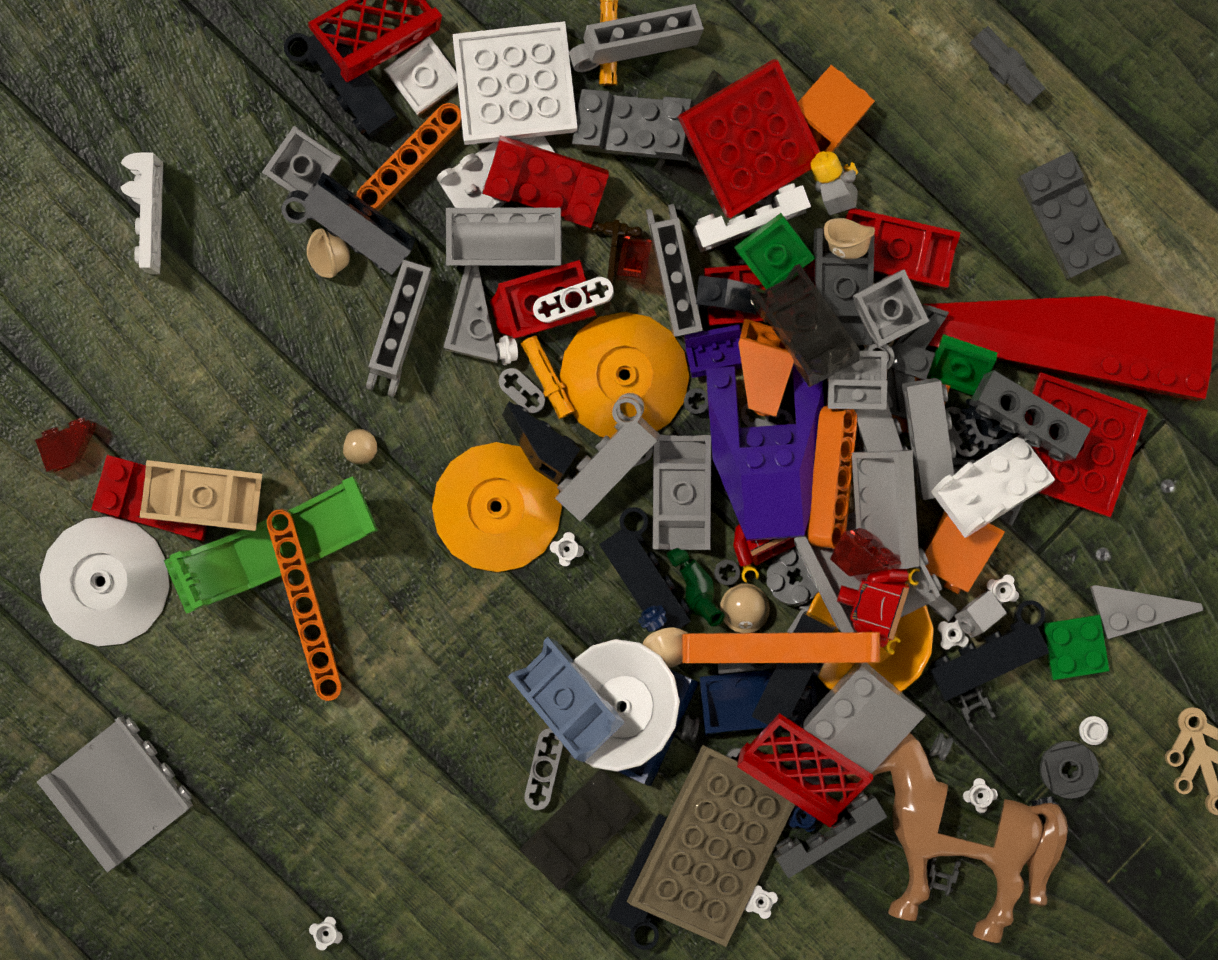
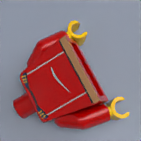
[733,524,808,583]
[836,567,920,654]

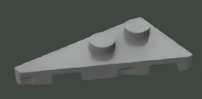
[444,265,498,363]
[1090,585,1203,639]

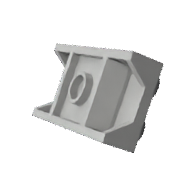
[653,435,711,550]

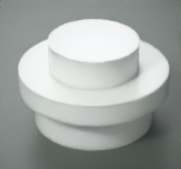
[1079,716,1108,745]

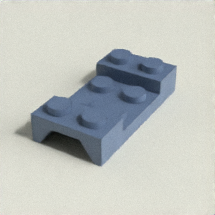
[508,637,625,762]

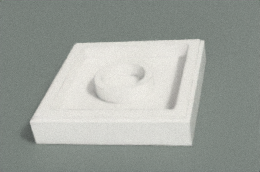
[384,36,458,116]

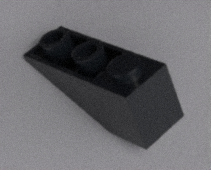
[502,401,581,484]

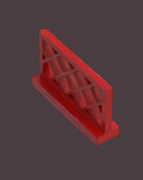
[308,0,442,82]
[737,713,873,828]

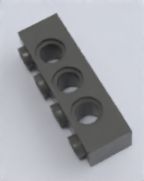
[969,370,1091,462]

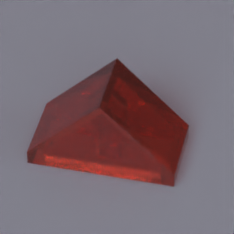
[617,236,652,284]

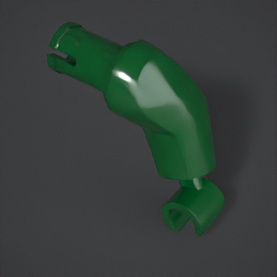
[667,548,724,627]

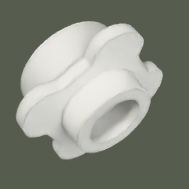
[496,335,518,365]
[550,532,584,566]
[987,575,1019,605]
[938,619,969,649]
[963,778,998,813]
[745,885,778,919]
[309,917,343,950]

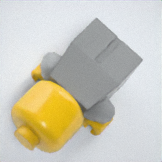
[811,151,858,215]

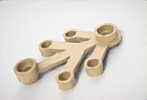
[1165,707,1218,815]

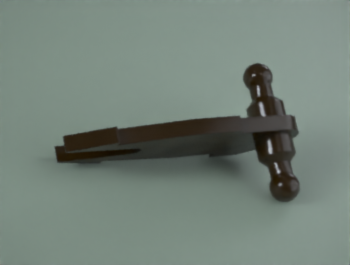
[589,219,643,310]

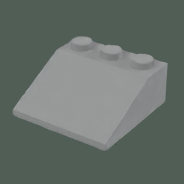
[803,663,926,774]

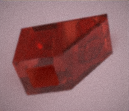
[35,417,96,473]
[830,528,901,577]

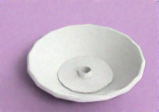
[40,516,170,646]
[573,639,680,772]

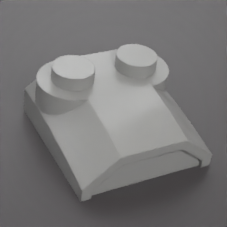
[262,126,342,193]
[853,269,929,347]

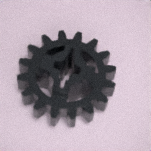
[960,398,1015,451]

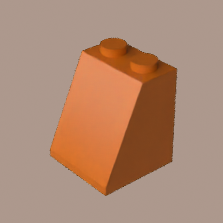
[798,65,875,152]
[738,319,800,417]
[923,510,1005,595]

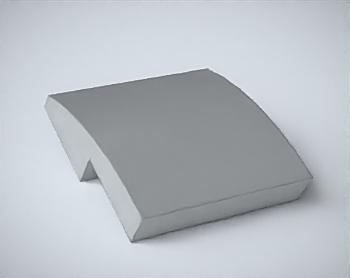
[828,350,887,410]

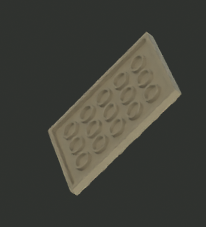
[626,745,795,947]

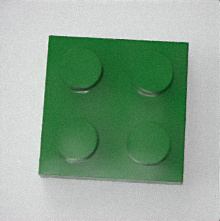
[735,213,815,292]
[926,334,998,395]
[1042,615,1110,680]

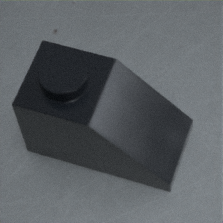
[696,276,760,315]

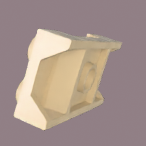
[140,460,262,531]

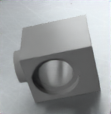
[954,590,1007,638]

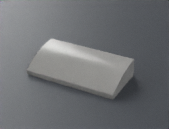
[446,208,562,265]
[852,450,920,569]

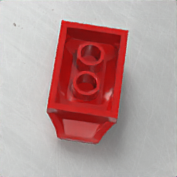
[490,260,596,339]

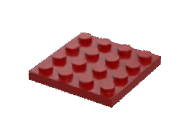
[677,59,820,218]
[1016,372,1148,518]

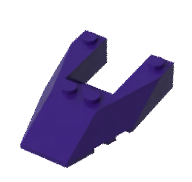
[706,360,825,541]

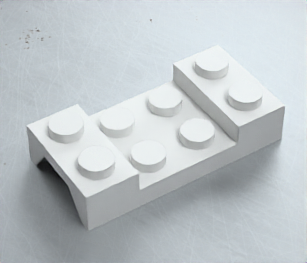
[693,183,811,253]

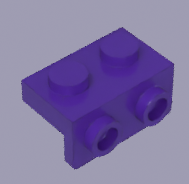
[684,325,742,378]

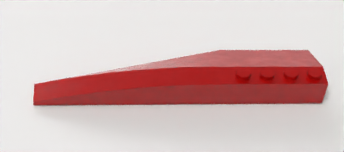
[895,296,1215,401]

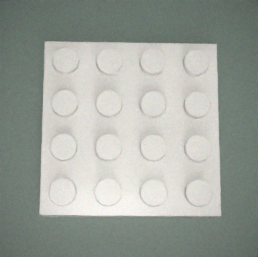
[453,21,578,145]

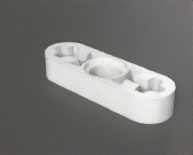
[533,277,614,323]

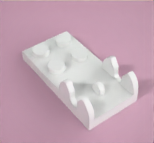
[437,136,555,208]
[121,153,163,274]
[931,435,1055,538]

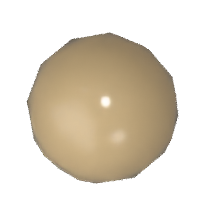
[343,429,377,465]

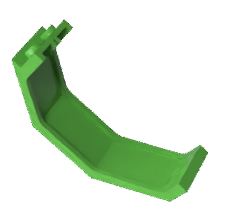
[163,476,378,614]

